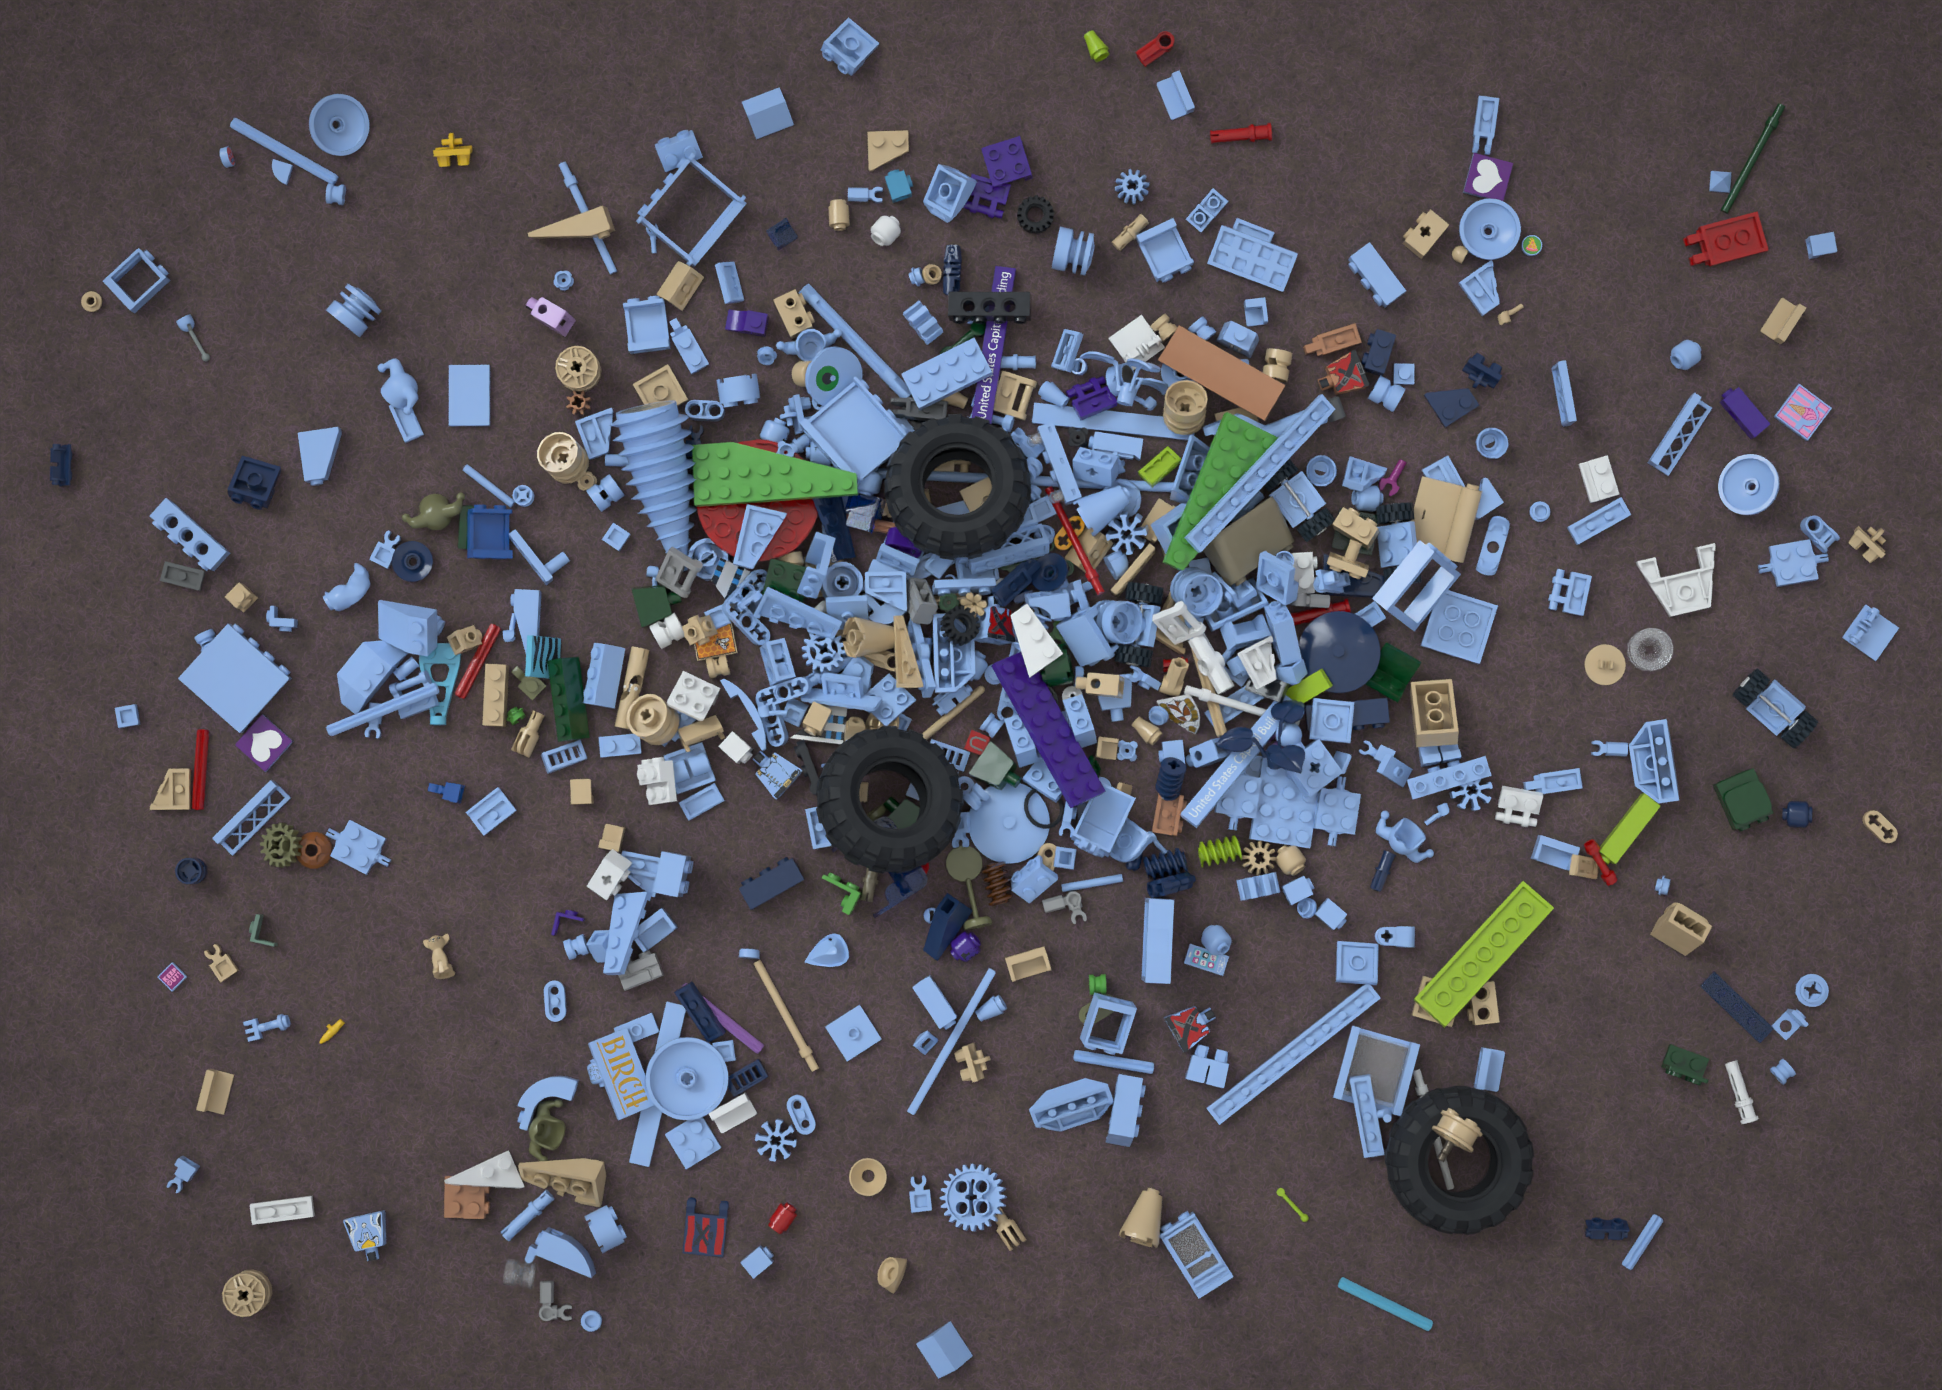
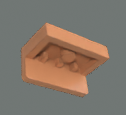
[1152,793,1187,836]

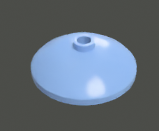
[309,94,369,156]
[1459,199,1521,260]
[1718,454,1780,515]

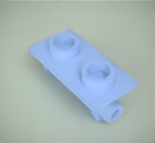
[932,685,973,716]

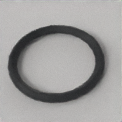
[1024,789,1064,829]

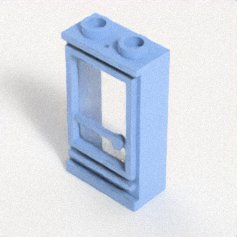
[1160,1211,1233,1299]

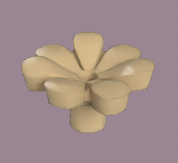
[960,592,987,618]

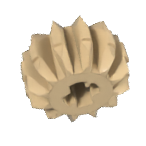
[1242,841,1276,875]

